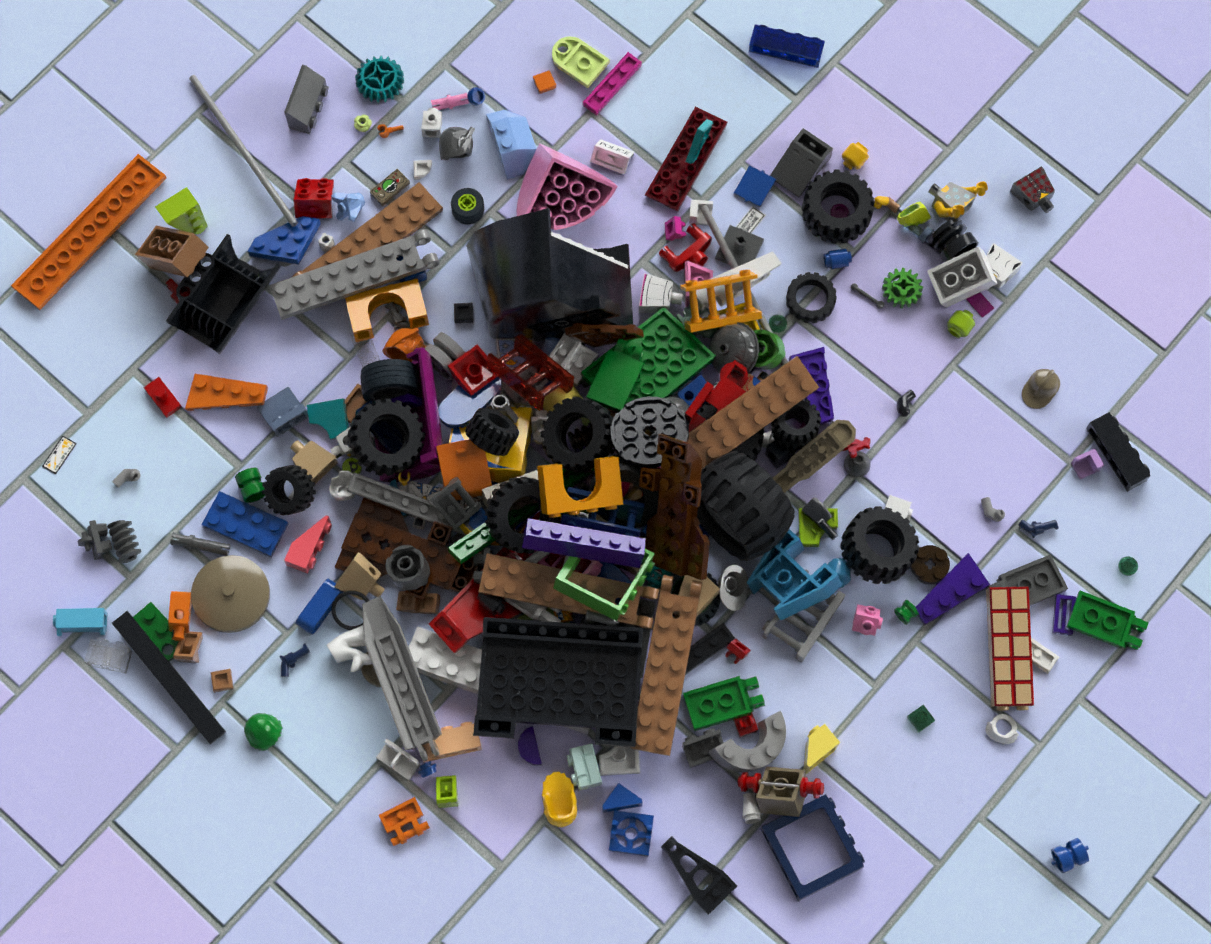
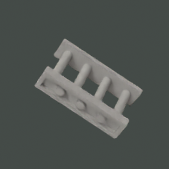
[762,570,845,662]

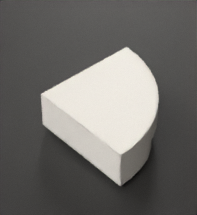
[413,160,432,180]

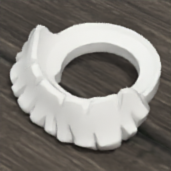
[986,714,1019,744]

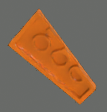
[185,374,268,411]

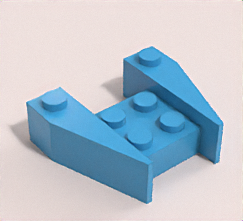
[747,529,843,621]

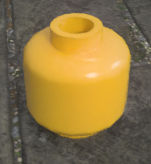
[841,142,869,170]

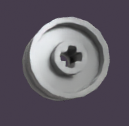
[425,332,466,380]

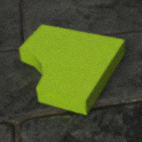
[798,508,838,547]

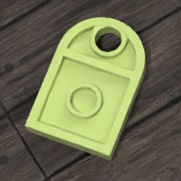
[552,36,610,88]

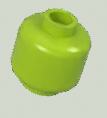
[947,310,975,338]

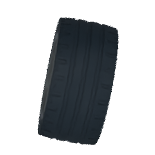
[360,359,419,402]

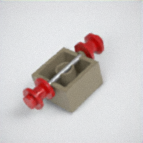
[738,767,824,817]

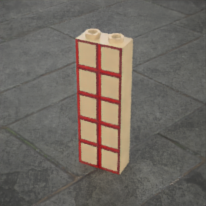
[986,587,1034,711]

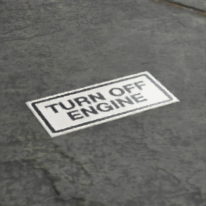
[736,206,766,233]

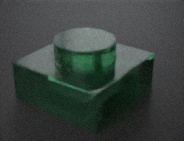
[907,704,935,733]

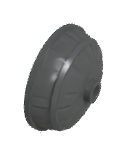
[709,322,759,374]

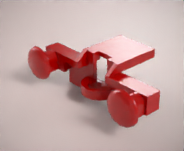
[684,360,748,432]

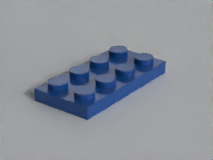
[201,491,289,557]

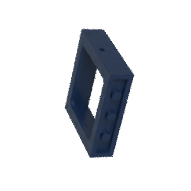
[760,794,865,902]

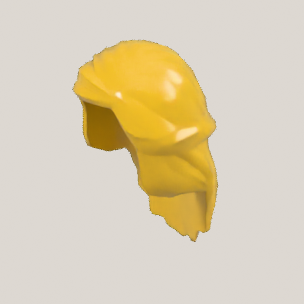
[542,771,577,827]

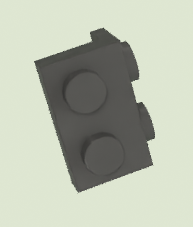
[502,366,548,408]
[682,728,724,768]

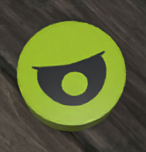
[342,458,362,474]

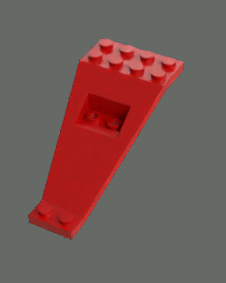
[429,511,591,653]

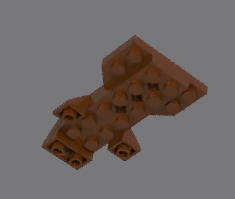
[639,434,710,580]
[335,498,479,600]

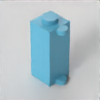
[53,608,108,636]

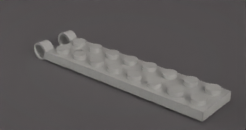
[270,229,440,320]

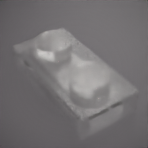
[350,334,380,368]

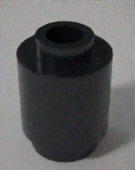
[477,593,506,616]

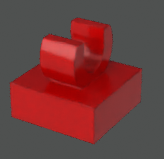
[725,639,751,664]
[733,712,758,738]

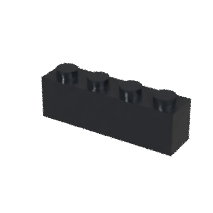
[1086,412,1151,492]

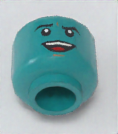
[645,566,673,589]

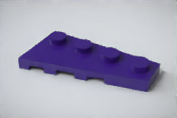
[789,347,834,425]
[916,553,990,626]

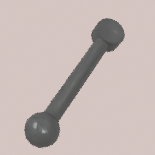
[851,283,884,309]

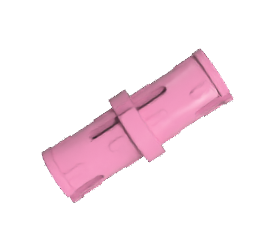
[431,93,469,110]

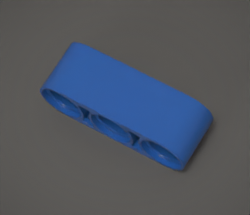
[295,578,343,635]

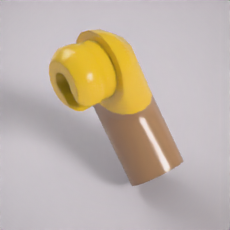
[874,196,901,213]

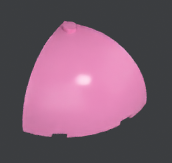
[517,143,618,230]

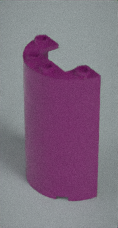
[374,347,443,482]

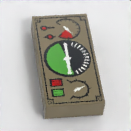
[370,169,410,206]

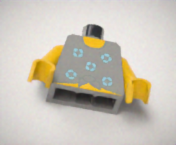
[928,181,988,221]

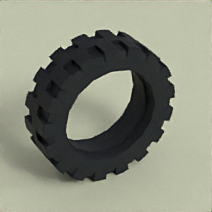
[786,272,837,323]

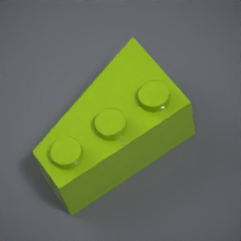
[155,187,208,235]

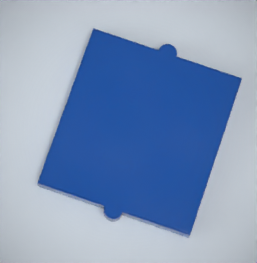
[734,165,776,207]

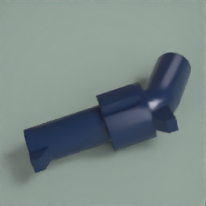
[1018,519,1059,538]
[279,643,310,677]

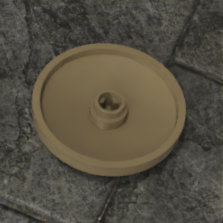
[191,555,270,633]

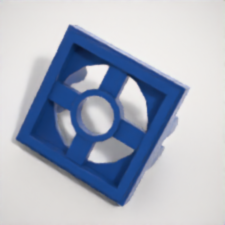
[609,810,654,856]

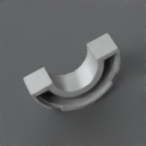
[708,711,786,772]

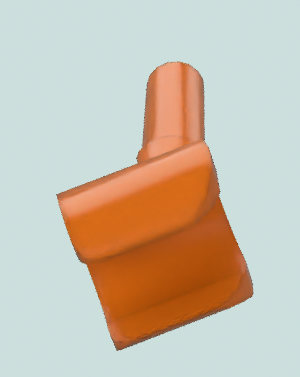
[377,124,404,138]

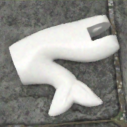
[327,625,372,672]

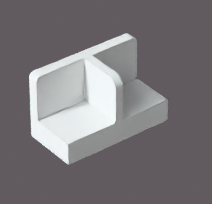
[376,738,420,781]

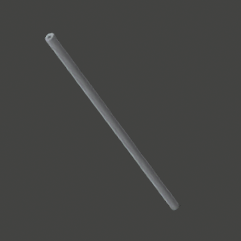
[189,75,298,227]
[700,205,788,366]

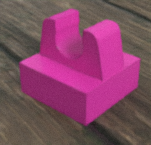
[664,216,686,241]

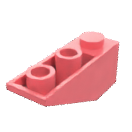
[284,515,332,574]

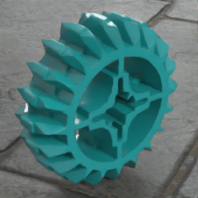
[355,55,404,104]

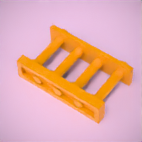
[680,270,762,333]

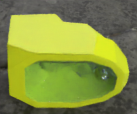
[897,202,931,227]

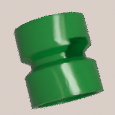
[235,467,265,503]

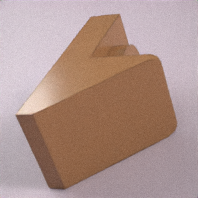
[173,631,203,663]

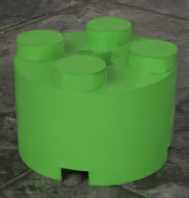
[754,330,786,370]

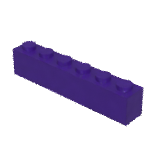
[522,518,646,568]

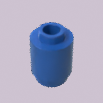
[823,248,852,269]

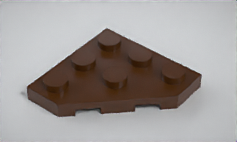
[565,323,644,348]

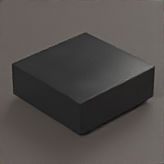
[454,303,473,323]

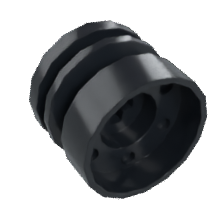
[928,217,979,262]

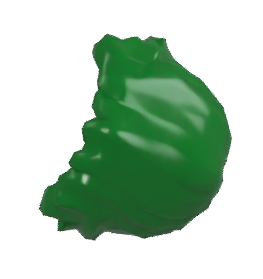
[244,713,283,751]

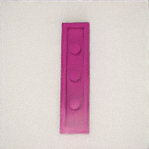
[582,52,642,116]

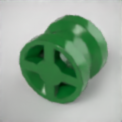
[894,600,919,625]

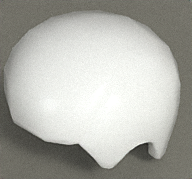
[329,470,356,501]

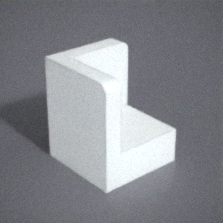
[689,200,713,226]

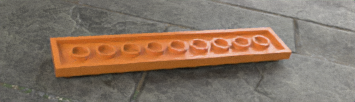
[11,154,166,310]

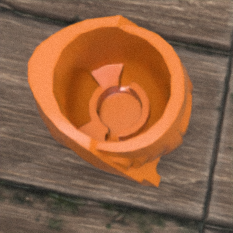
[382,327,427,362]

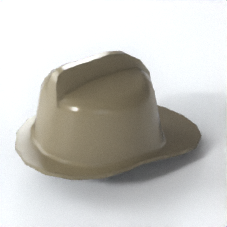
[1022,369,1060,409]

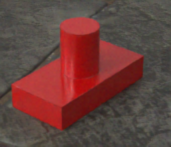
[143,377,182,418]

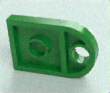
[133,602,179,661]

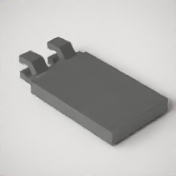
[986,554,1068,606]

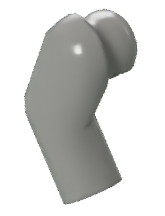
[981,497,1005,522]

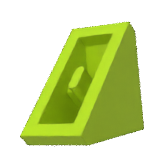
[436,775,458,808]

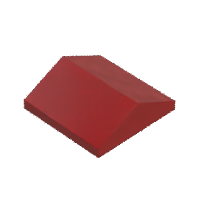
[447,344,501,396]

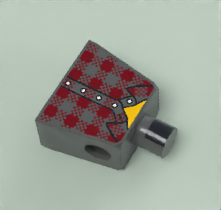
[1010,166,1055,213]

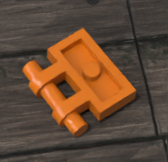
[379,797,430,846]

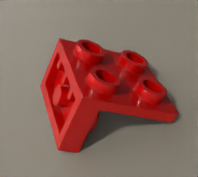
[294,178,334,218]

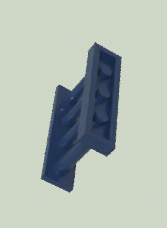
[560,487,645,537]

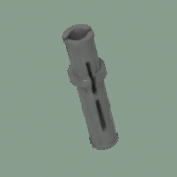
[170,532,231,556]

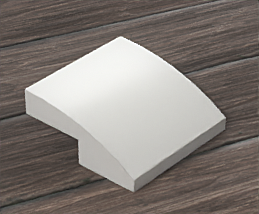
[545,333,598,386]

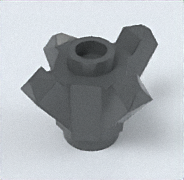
[485,395,518,423]

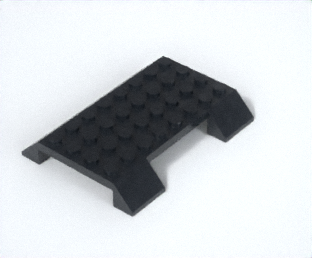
[473,617,643,747]

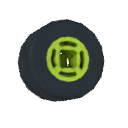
[451,188,485,225]

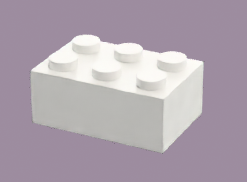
[927,247,998,308]

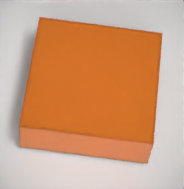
[533,70,556,94]

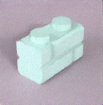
[566,744,602,790]

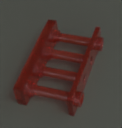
[486,334,574,411]

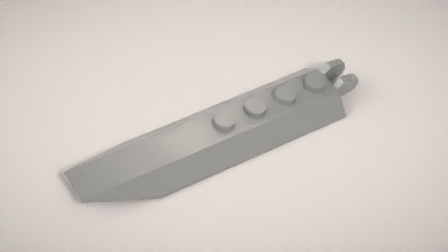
[362,596,442,761]

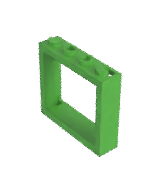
[553,549,655,621]

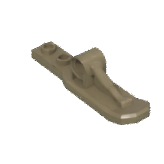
[773,419,856,493]

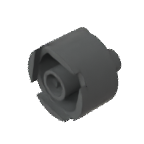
[386,545,430,590]

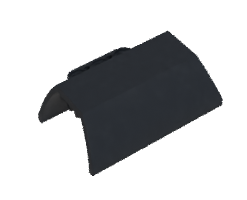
[166,234,281,354]

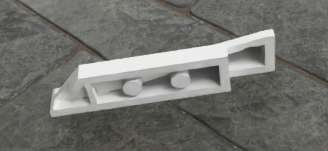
[696,252,782,311]

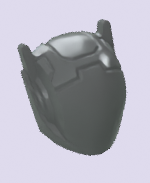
[439,127,475,160]

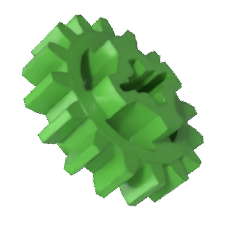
[882,268,923,308]

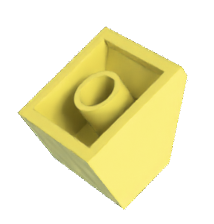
[804,724,840,774]

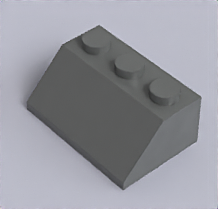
[284,64,329,134]

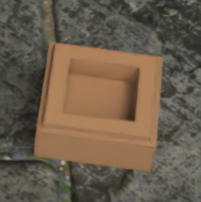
[211,669,234,693]

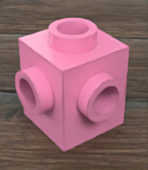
[852,604,883,636]

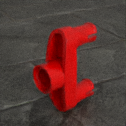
[659,223,712,272]

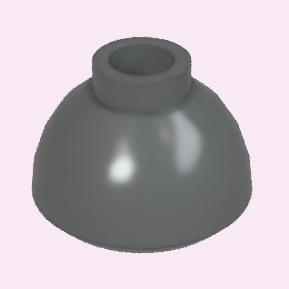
[844,451,871,477]

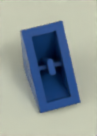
[602,783,643,813]

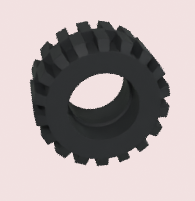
[771,399,821,450]
[465,408,519,456]
[262,465,316,515]

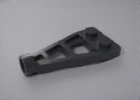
[661,836,737,915]

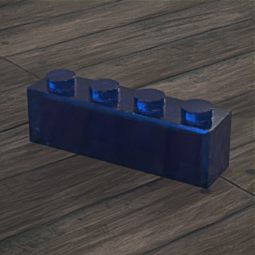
[748,24,825,68]

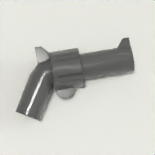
[385,302,410,330]

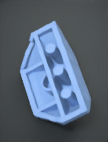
[486,110,536,179]

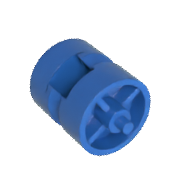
[1051,838,1089,873]

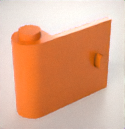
[436,439,492,501]

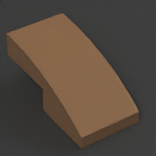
[396,591,440,614]

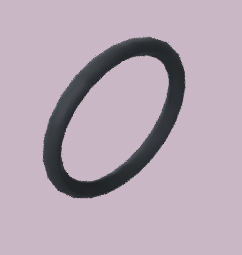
[331,591,370,630]

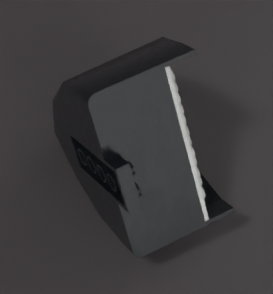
[466,208,633,342]

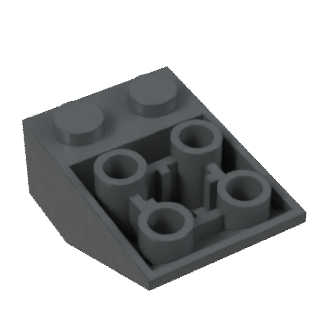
[770,128,833,197]

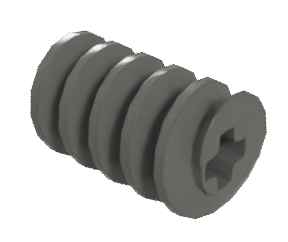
[107,520,142,563]

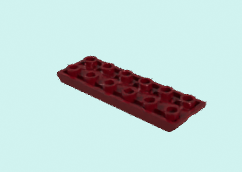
[645,106,728,211]

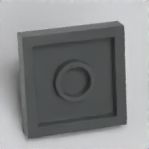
[715,225,764,266]

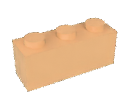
[423,722,482,763]

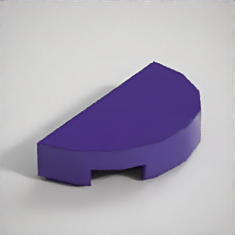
[518,726,542,766]

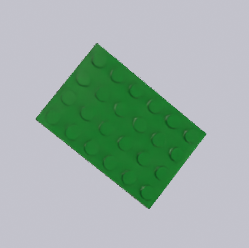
[580,307,716,404]

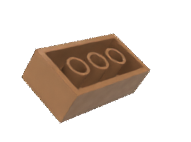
[135,225,209,277]

